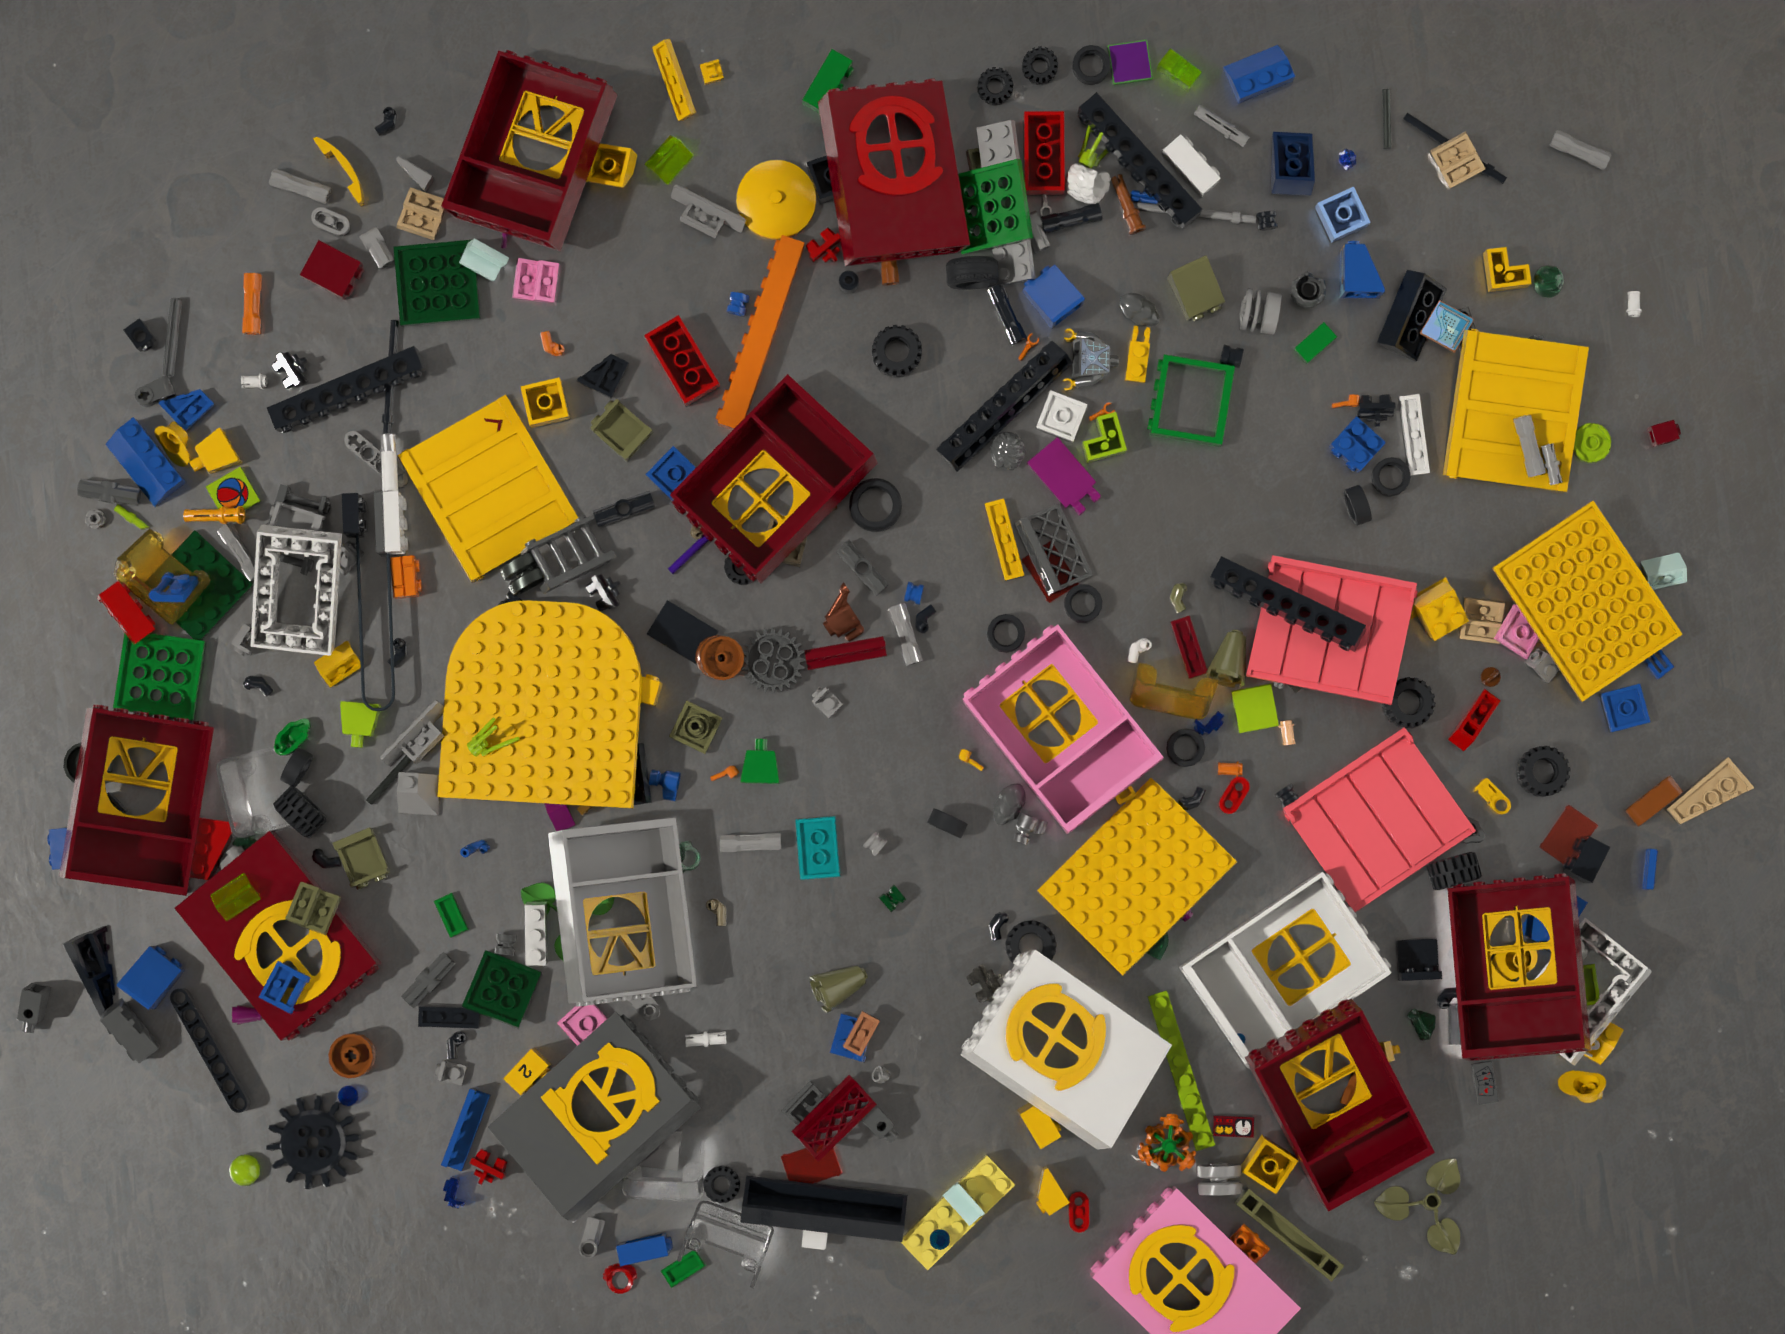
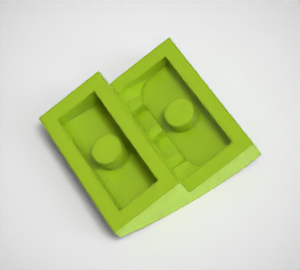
[1231,684,1279,733]

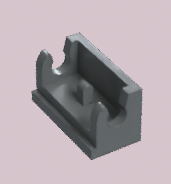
[781,1081,826,1125]

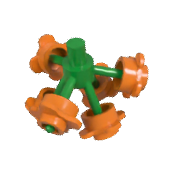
[1138,1114,1196,1172]

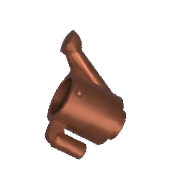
[823,582,864,642]

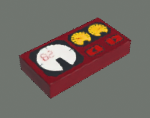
[1213,1115,1254,1138]

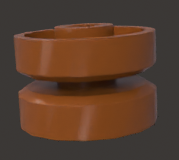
[695,635,744,680]
[328,1033,376,1078]

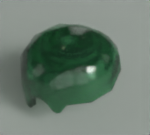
[1534,265,1564,298]

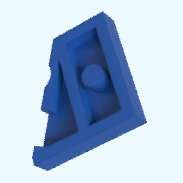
[159,389,215,431]

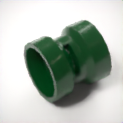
[879,885,907,912]

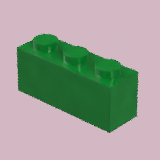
[802,49,854,114]

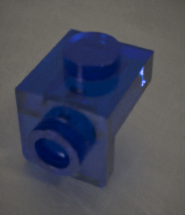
[1192,711,1224,736]
[443,1176,466,1208]

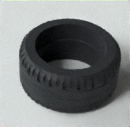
[946,256,999,290]
[849,478,902,532]

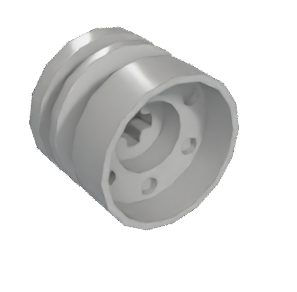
[1239,288,1282,335]

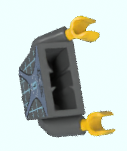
[1063,328,1119,391]

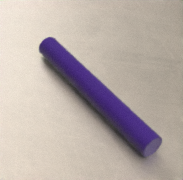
[668,535,709,574]

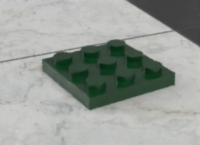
[462,950,542,1029]

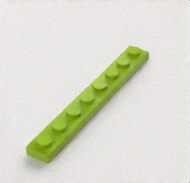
[1147,990,1215,1151]

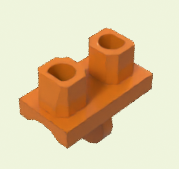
[1230,1224,1270,1264]

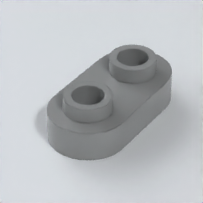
[311,207,350,236]
[218,845,245,870]
[629,997,660,1021]

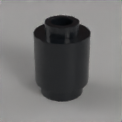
[839,271,859,293]

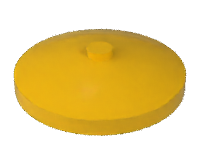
[736,160,816,240]

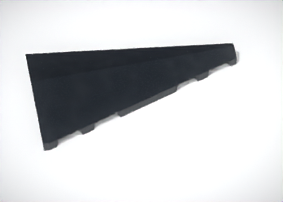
[63,926,115,1035]

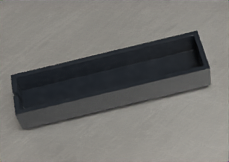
[740,1176,908,1242]

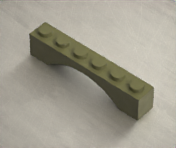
[1234,1187,1344,1282]

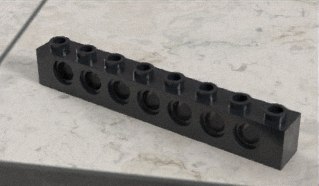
[1078,92,1203,229]
[936,341,1073,472]
[267,346,426,433]
[1210,556,1366,652]

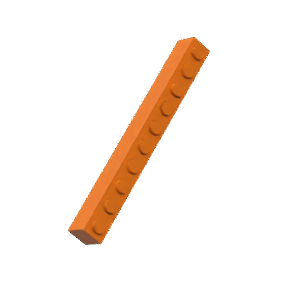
[716,235,805,430]

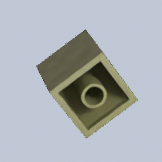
[1167,255,1225,322]

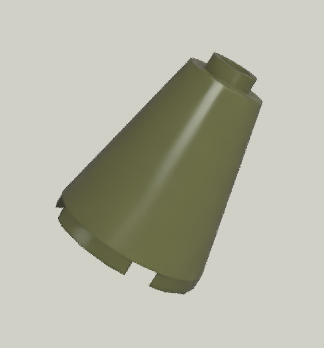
[1206,630,1246,688]
[809,965,868,1013]

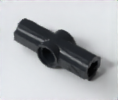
[593,491,655,527]

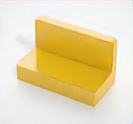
[314,641,361,688]

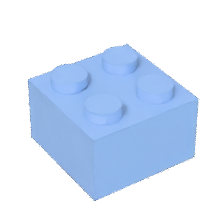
[1315,187,1371,243]

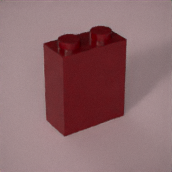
[300,240,364,300]

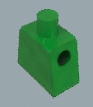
[741,739,779,784]

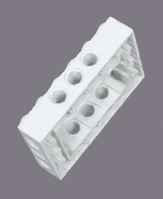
[251,525,342,656]
[1535,918,1652,1066]

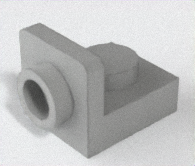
[340,541,364,576]
[231,623,252,656]
[812,687,843,718]
[435,1060,467,1086]

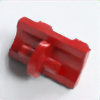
[806,227,841,263]
[470,1149,508,1185]

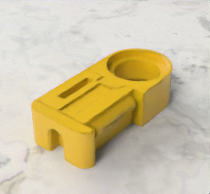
[1473,778,1511,815]

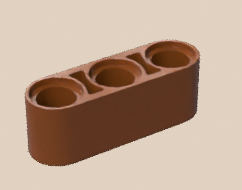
[1625,775,1683,826]

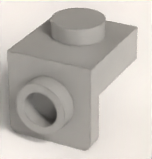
[1525,649,1560,683]

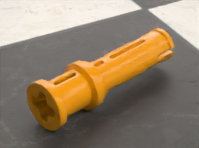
[183,506,245,524]

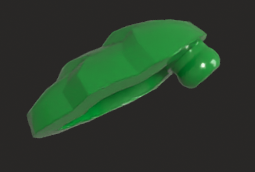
[273,718,311,756]

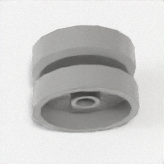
[1197,1162,1242,1195]

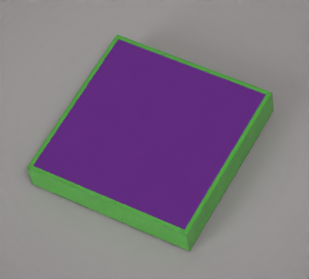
[1107,40,1153,85]

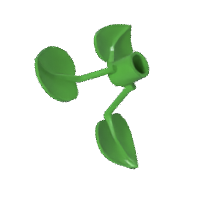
[521,883,615,961]

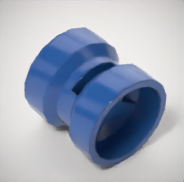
[726,292,750,316]

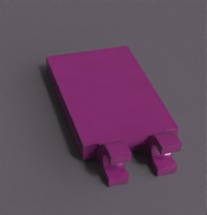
[1027,437,1101,516]

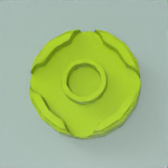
[1573,423,1611,463]

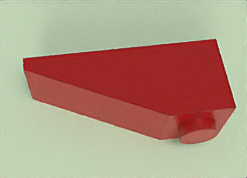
[1448,689,1501,751]

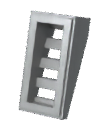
[396,156,434,192]

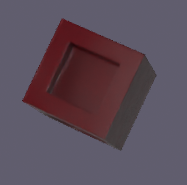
[1647,420,1681,447]

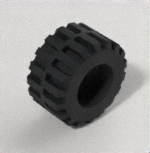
[872,325,922,378]
[1382,677,1436,728]
[1516,746,1571,797]
[273,786,327,838]
[1427,852,1482,890]
[1005,920,1057,965]

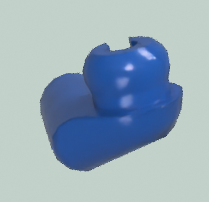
[460,840,490,858]

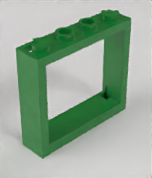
[1147,354,1235,447]

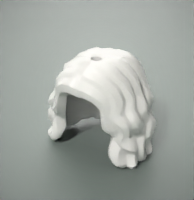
[1065,163,1111,204]

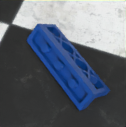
[441,1088,491,1171]

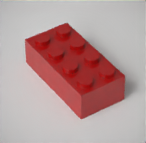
[1023,111,1065,195]
[644,315,720,407]

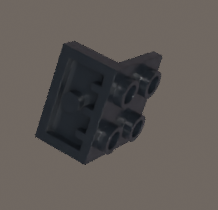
[1397,939,1442,981]

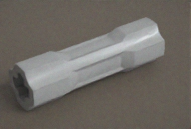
[1549,130,1612,170]
[269,168,332,204]
[1513,414,1546,477]
[217,522,255,582]
[889,603,923,666]
[720,833,781,852]

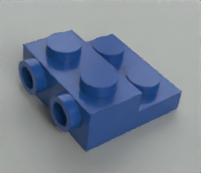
[1329,416,1386,473]

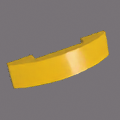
[313,137,364,207]

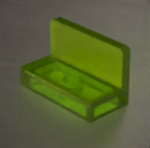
[644,135,693,184]
[211,873,261,921]

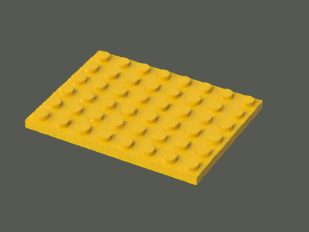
[1492,500,1683,702]
[1037,778,1237,976]

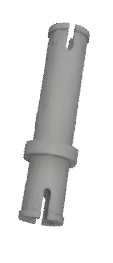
[1194,104,1250,147]

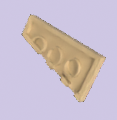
[1666,757,1754,824]

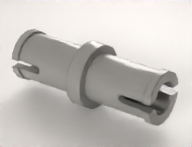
[1541,443,1563,485]

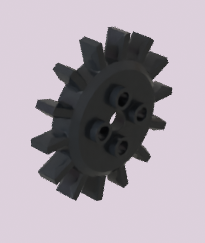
[266,1095,361,1189]

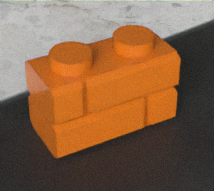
[390,555,422,599]

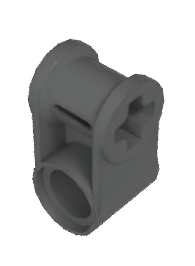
[135,376,176,407]

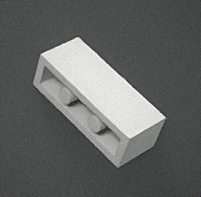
[1162,134,1221,198]
[525,902,548,966]

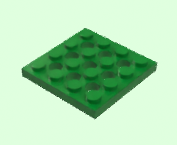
[958,159,1033,255]
[113,633,206,721]

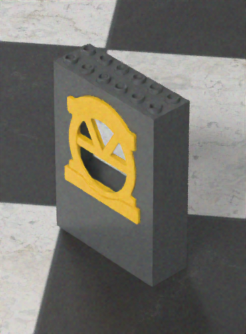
[488,1012,701,1223]

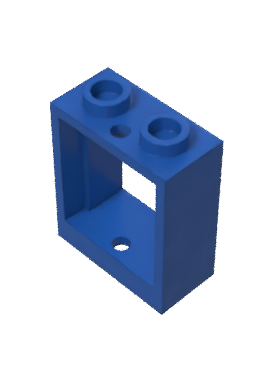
[616,1233,673,1266]

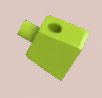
[340,701,381,748]

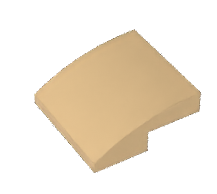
[1430,131,1485,188]
[397,187,445,240]
[1459,597,1505,644]

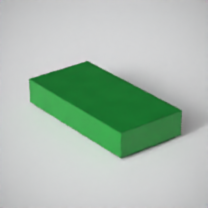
[1294,322,1337,363]
[434,893,469,938]
[661,1249,706,1288]

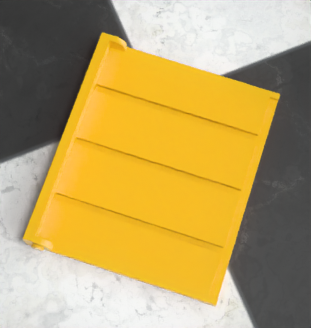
[1443,329,1589,492]
[398,395,578,583]

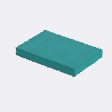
[795,816,840,880]

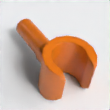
[1018,333,1039,361]
[1332,394,1360,408]
[1089,403,1115,421]
[710,765,739,781]

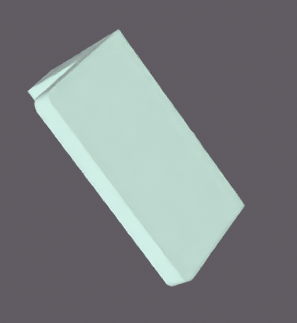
[459,238,509,281]
[1641,553,1687,590]
[942,1181,985,1226]

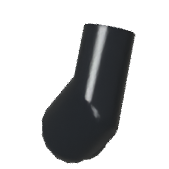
[374,107,397,136]
[915,604,936,633]
[387,638,407,668]
[1178,786,1206,810]
[312,849,341,869]
[989,912,1009,941]
[1437,988,1457,1009]

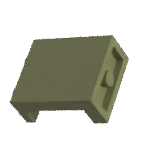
[590,399,654,462]
[332,827,390,890]

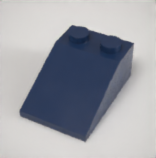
[1271,132,1315,196]

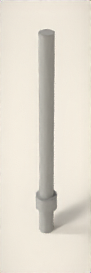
[1137,202,1256,224]

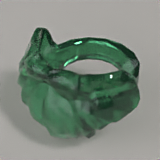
[679,841,700,873]
[1407,1009,1436,1041]

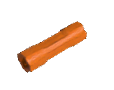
[242,273,262,335]

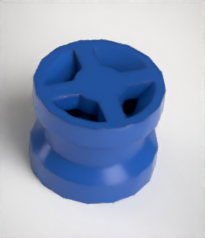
[904,582,924,605]

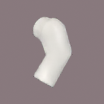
[1127,638,1152,664]

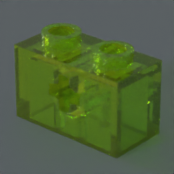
[1157,48,1202,92]

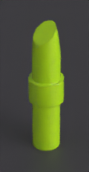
[114,504,149,530]

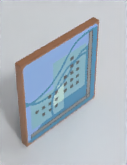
[1420,300,1474,353]

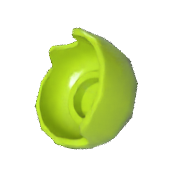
[229,1154,260,1186]

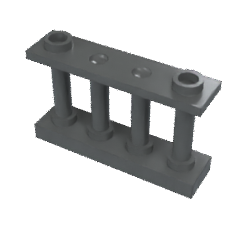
[269,484,331,576]
[521,515,616,594]

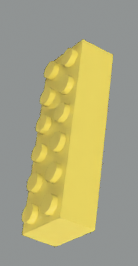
[901,1154,1015,1270]

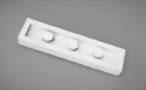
[1399,394,1430,476]

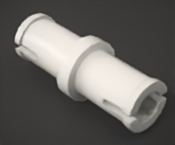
[685,1031,726,1047]

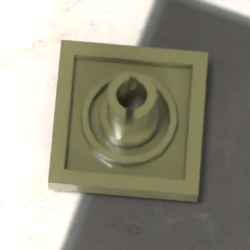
[669,700,723,754]

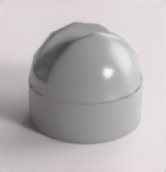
[872,1066,890,1083]

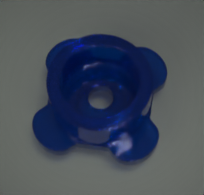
[1339,149,1356,170]

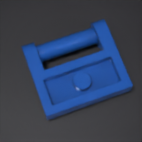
[149,572,199,602]
[259,961,311,1014]
[830,1014,868,1062]

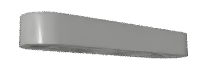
[344,431,409,489]

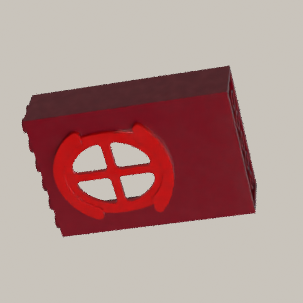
[818,78,970,266]

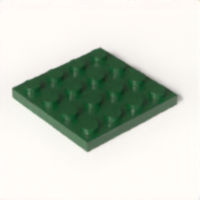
[393,239,480,327]
[140,530,254,640]

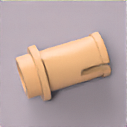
[1279,720,1296,745]

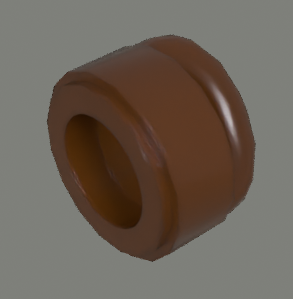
[1480,667,1501,687]

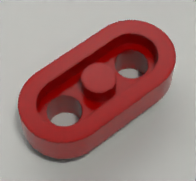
[1218,777,1250,814]
[1068,1191,1089,1233]

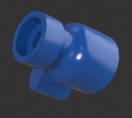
[649,769,681,801]

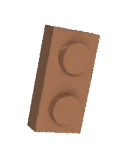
[843,1011,880,1057]

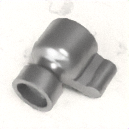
[1013,813,1048,845]

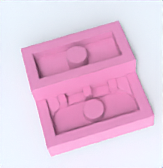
[512,258,559,303]

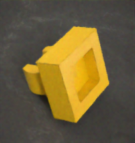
[699,59,724,85]
[1379,1041,1401,1062]

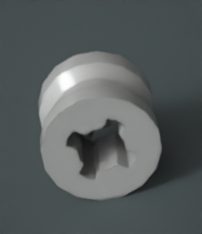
[863,831,888,856]

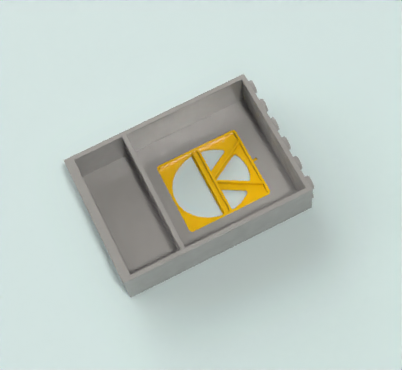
[548,817,697,1007]

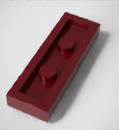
[1170,615,1207,679]

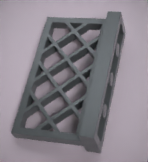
[1015,503,1093,596]

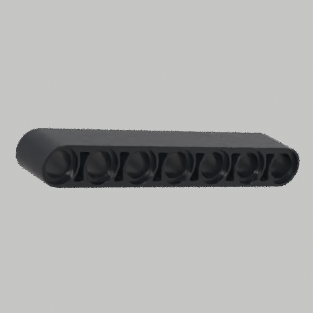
[170,988,251,1113]

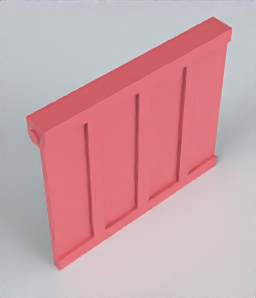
[1246,555,1418,705]
[1283,727,1476,913]

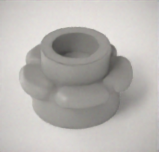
[85,509,105,529]

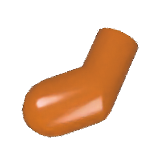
[540,331,564,356]

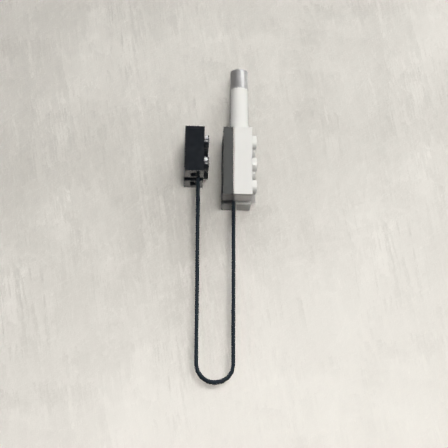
[342,433,408,711]

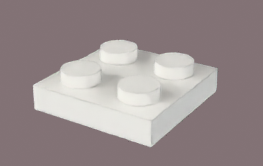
[1036,390,1088,442]

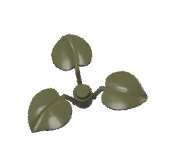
[1374,1159,1460,1255]

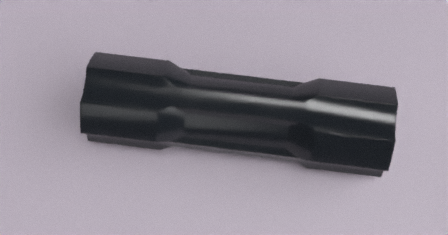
[1041,203,1103,234]
[987,283,1027,345]

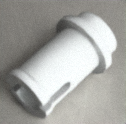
[1626,291,1642,317]
[241,373,268,389]

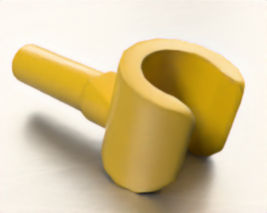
[959,749,984,771]

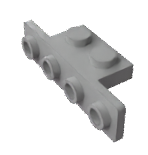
[671,184,746,238]
[380,700,444,766]

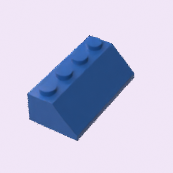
[105,417,187,507]

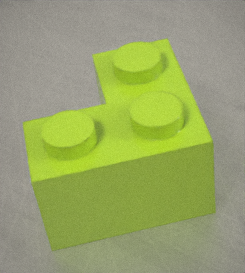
[1082,412,1127,463]

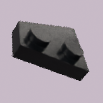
[577,354,629,399]

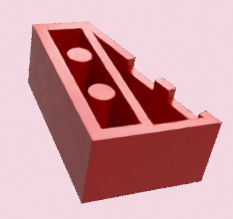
[97,581,155,645]
[190,818,240,880]

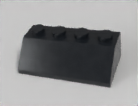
[1377,270,1447,361]

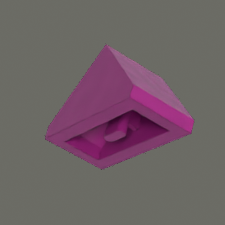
[544,803,576,831]

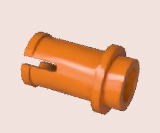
[1218,761,1243,777]

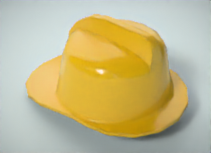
[154,421,190,467]
[1492,942,1538,981]
[1558,1070,1606,1103]

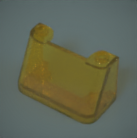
[114,528,211,625]
[1129,663,1218,720]

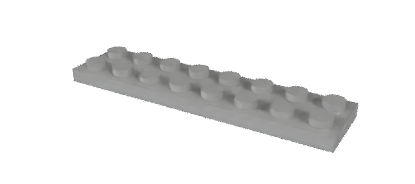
[976,120,1035,285]

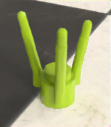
[1077,125,1108,168]
[467,718,520,757]

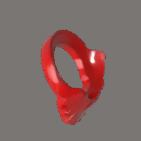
[603,1263,637,1294]

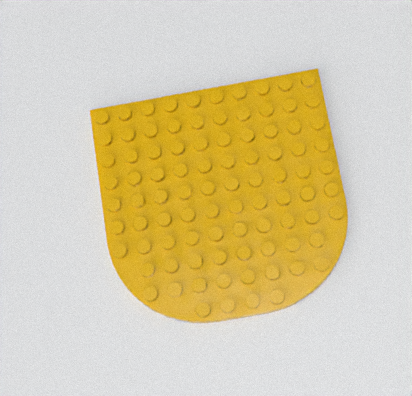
[437,600,642,809]

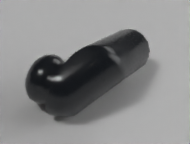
[243,676,274,697]
[446,1031,466,1059]

